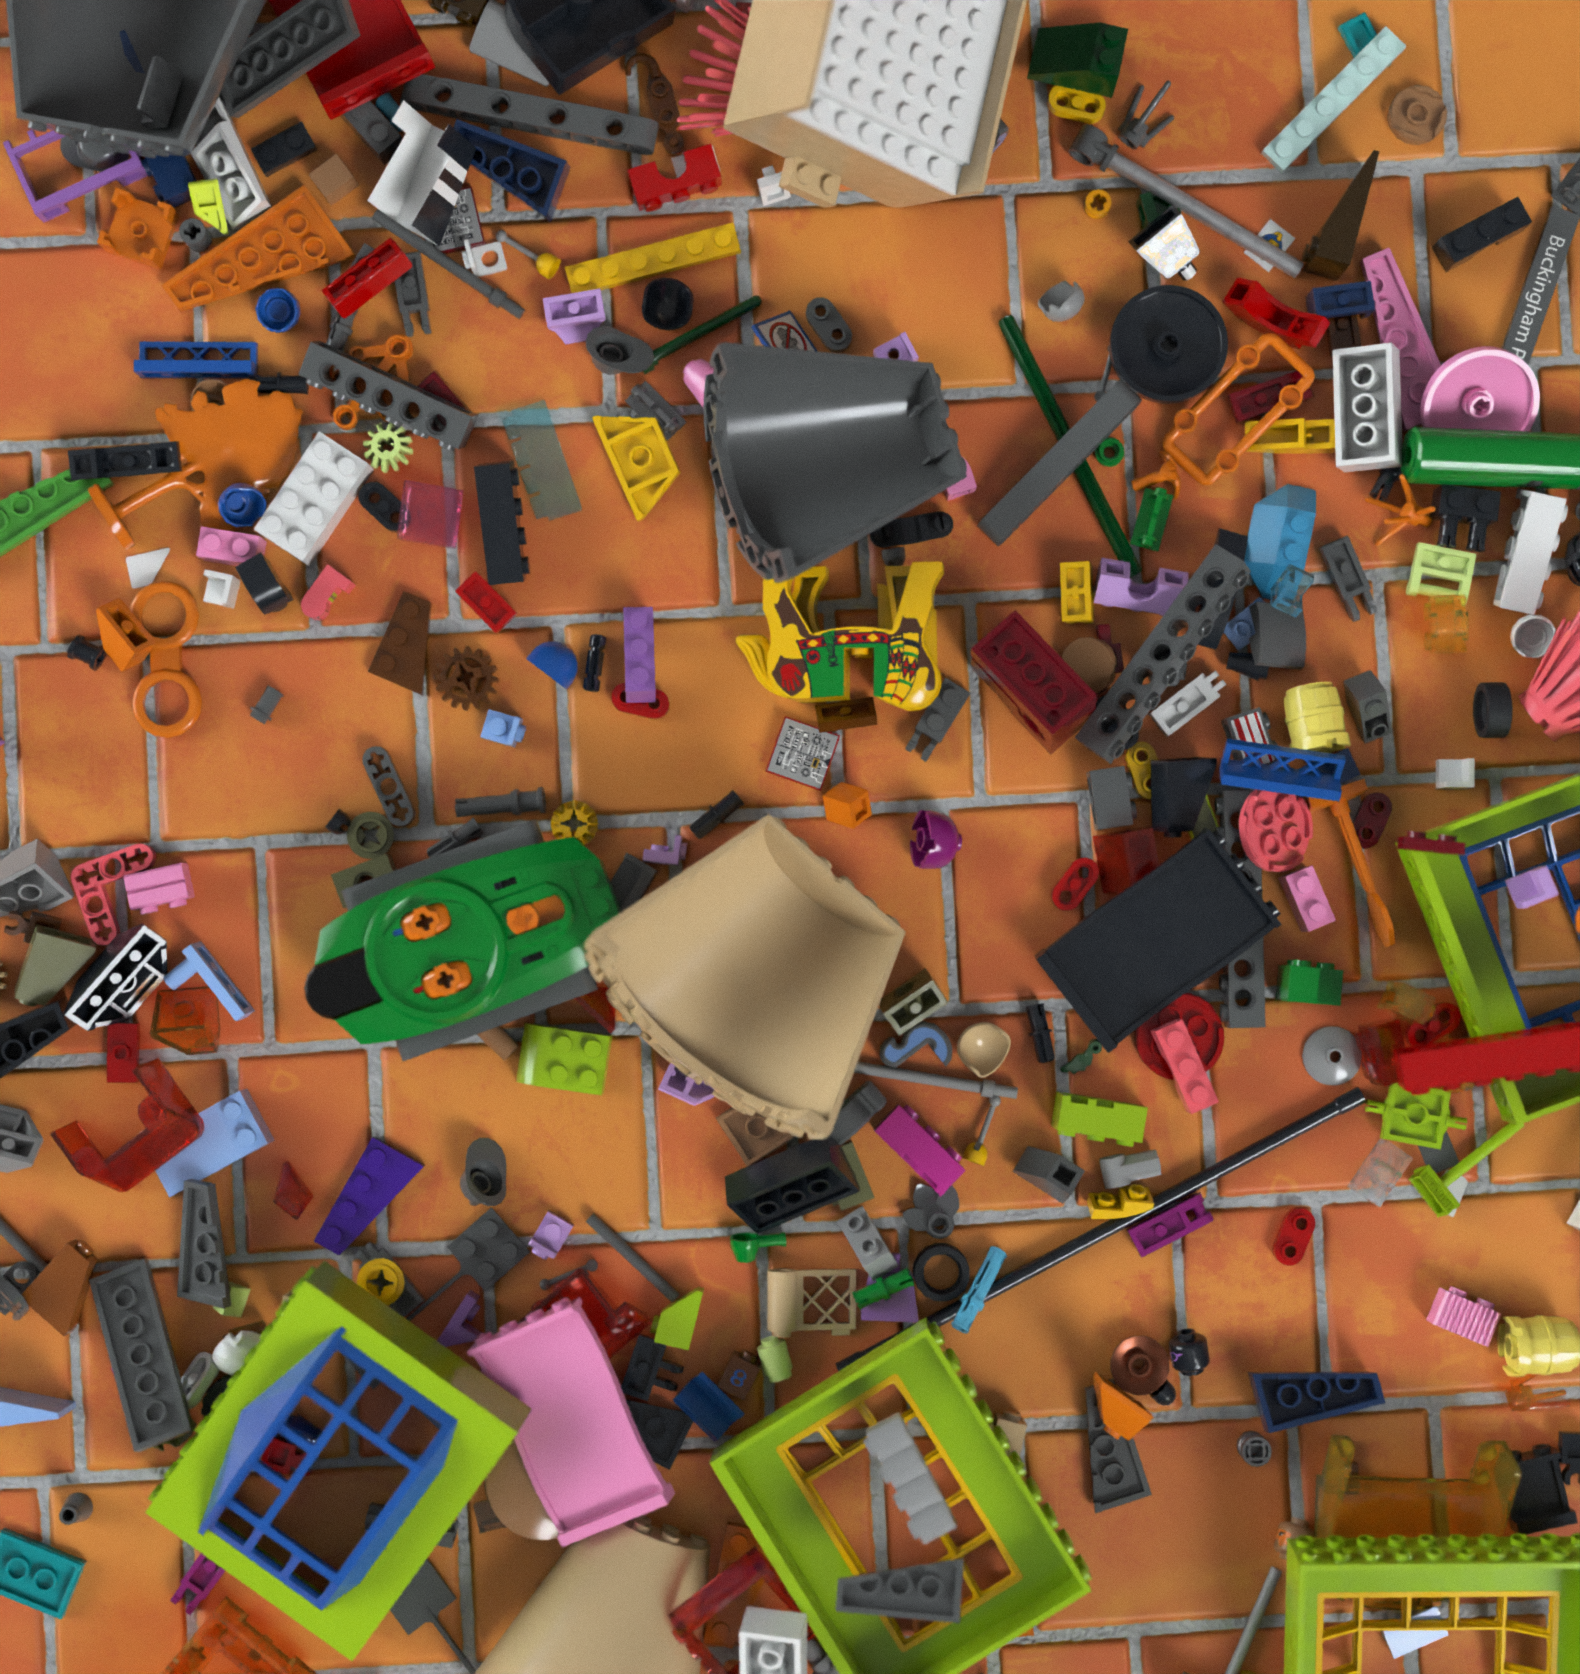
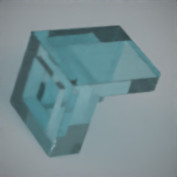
[1271,564,1314,618]

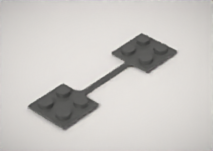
[343,1207,530,1390]
[390,1559,476,1674]

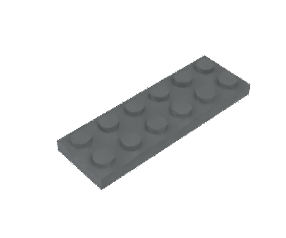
[222,0,361,118]
[89,1259,195,1452]

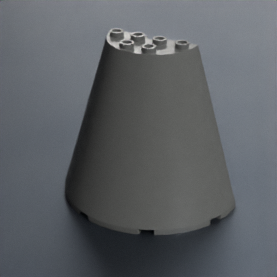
[703,342,967,583]

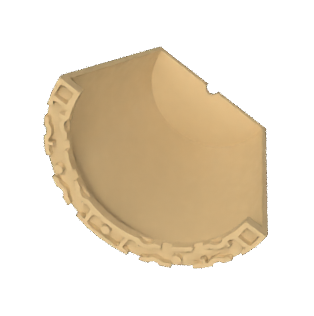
[584,814,906,1139]

